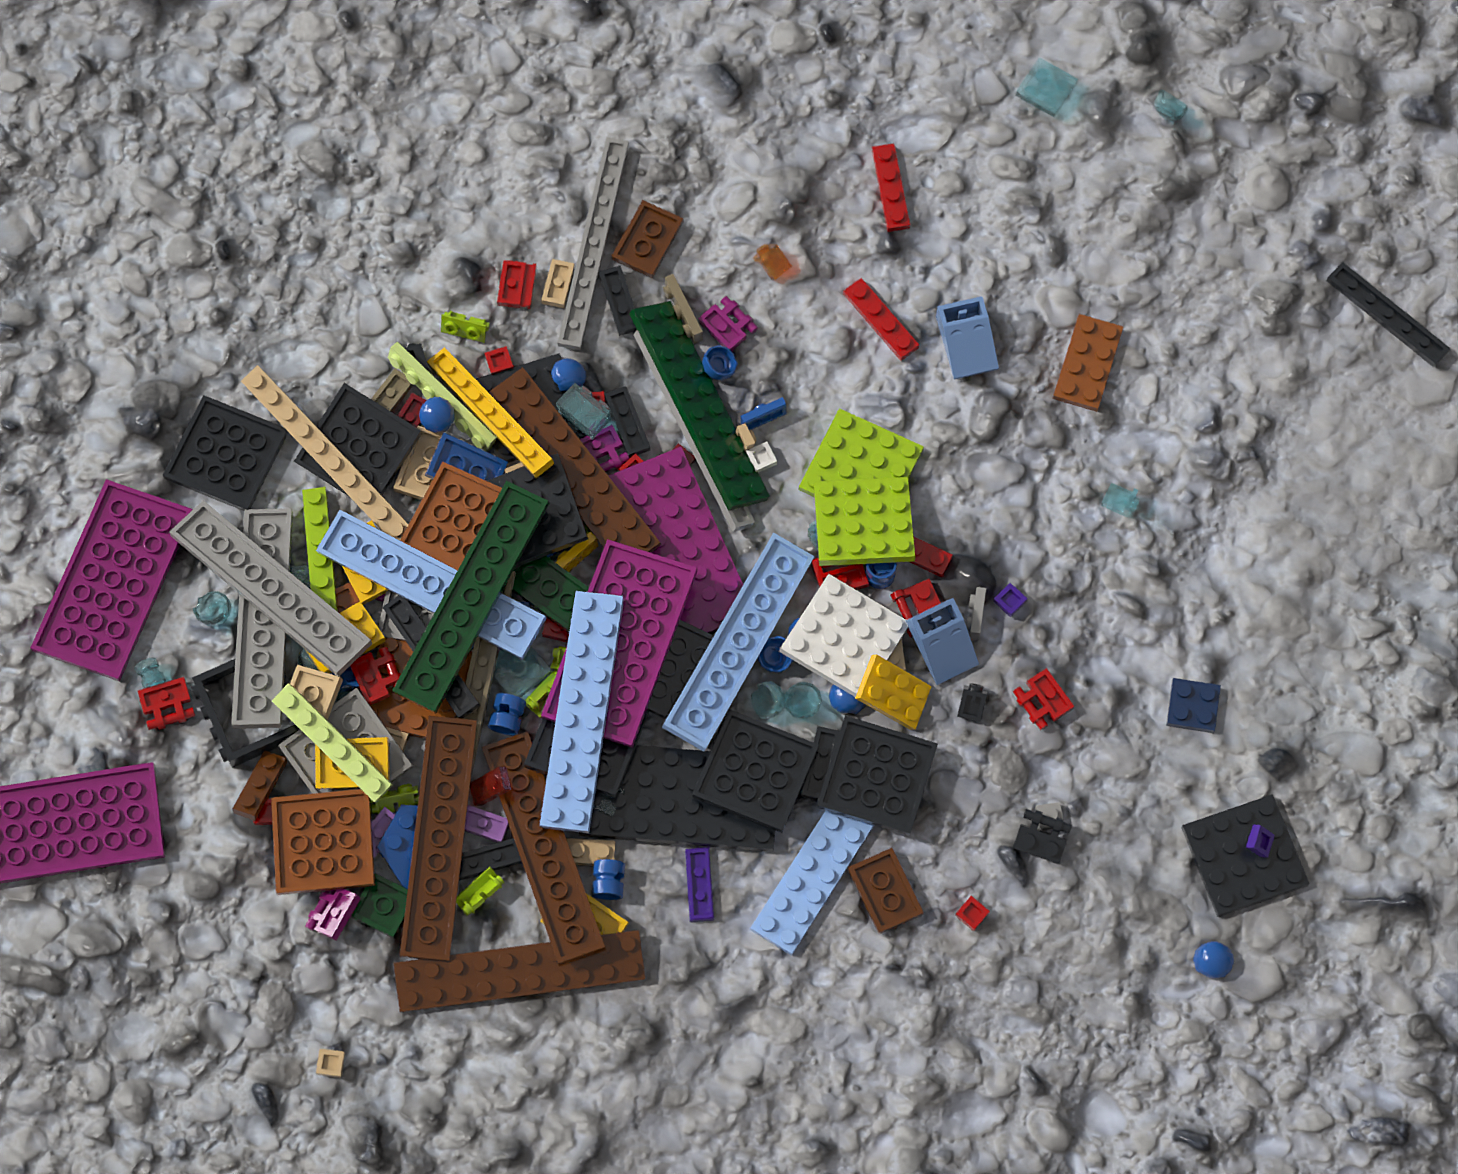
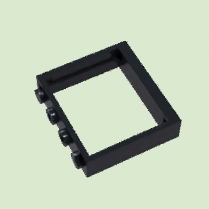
[191,658,300,768]

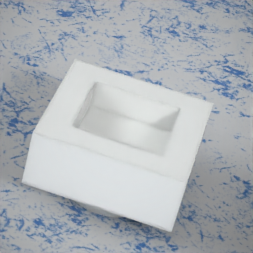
[746,442,777,473]

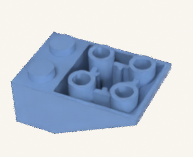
[936,296,999,380]
[905,598,979,685]

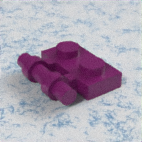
[698,296,758,351]
[580,425,629,472]
[305,889,361,941]

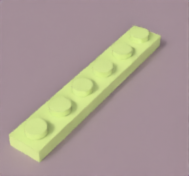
[388,342,497,452]
[272,683,393,802]

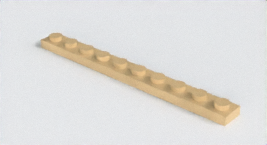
[241,365,409,541]

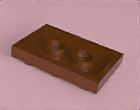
[611,200,684,279]
[848,848,924,935]

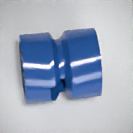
[865,562,897,589]
[488,693,526,736]
[592,859,625,900]

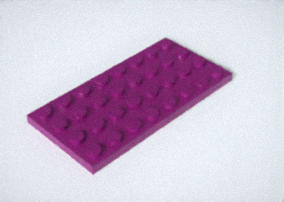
[609,447,743,634]
[30,479,193,682]
[541,539,698,748]
[0,762,165,884]

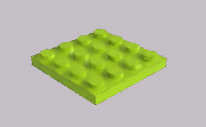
[799,408,924,497]
[814,477,915,566]

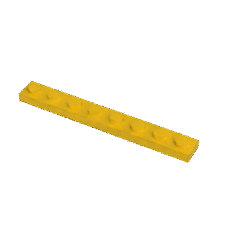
[427,347,554,478]

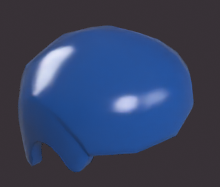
[702,345,738,380]
[551,358,586,395]
[419,397,455,433]
[757,636,793,673]
[828,684,866,714]
[1193,941,1234,979]

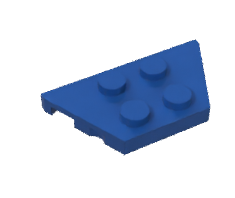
[376,805,418,889]

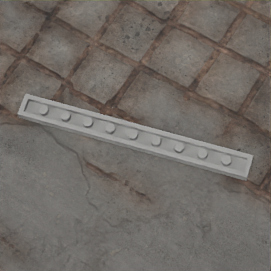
[558,137,629,351]
[634,330,755,532]

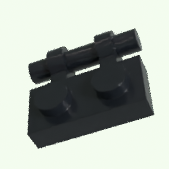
[1013,809,1072,864]

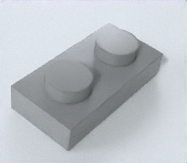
[966,587,986,641]

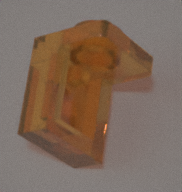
[752,243,792,280]

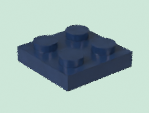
[1166,678,1221,733]

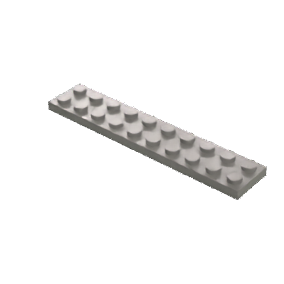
[169,500,372,677]
[231,508,293,729]

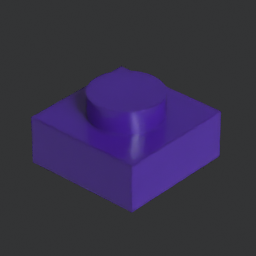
[993,583,1028,618]
[1246,825,1275,857]

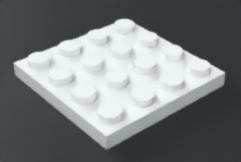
[779,574,908,697]

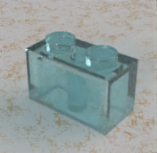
[556,383,611,440]

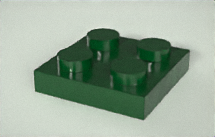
[351,873,408,939]

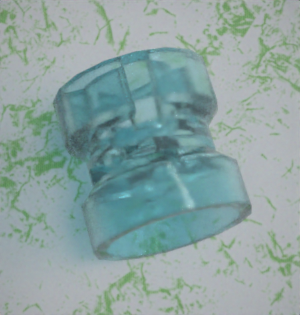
[134,658,166,689]

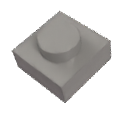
[1035,802,1064,831]

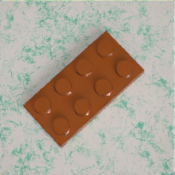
[1053,314,1123,412]

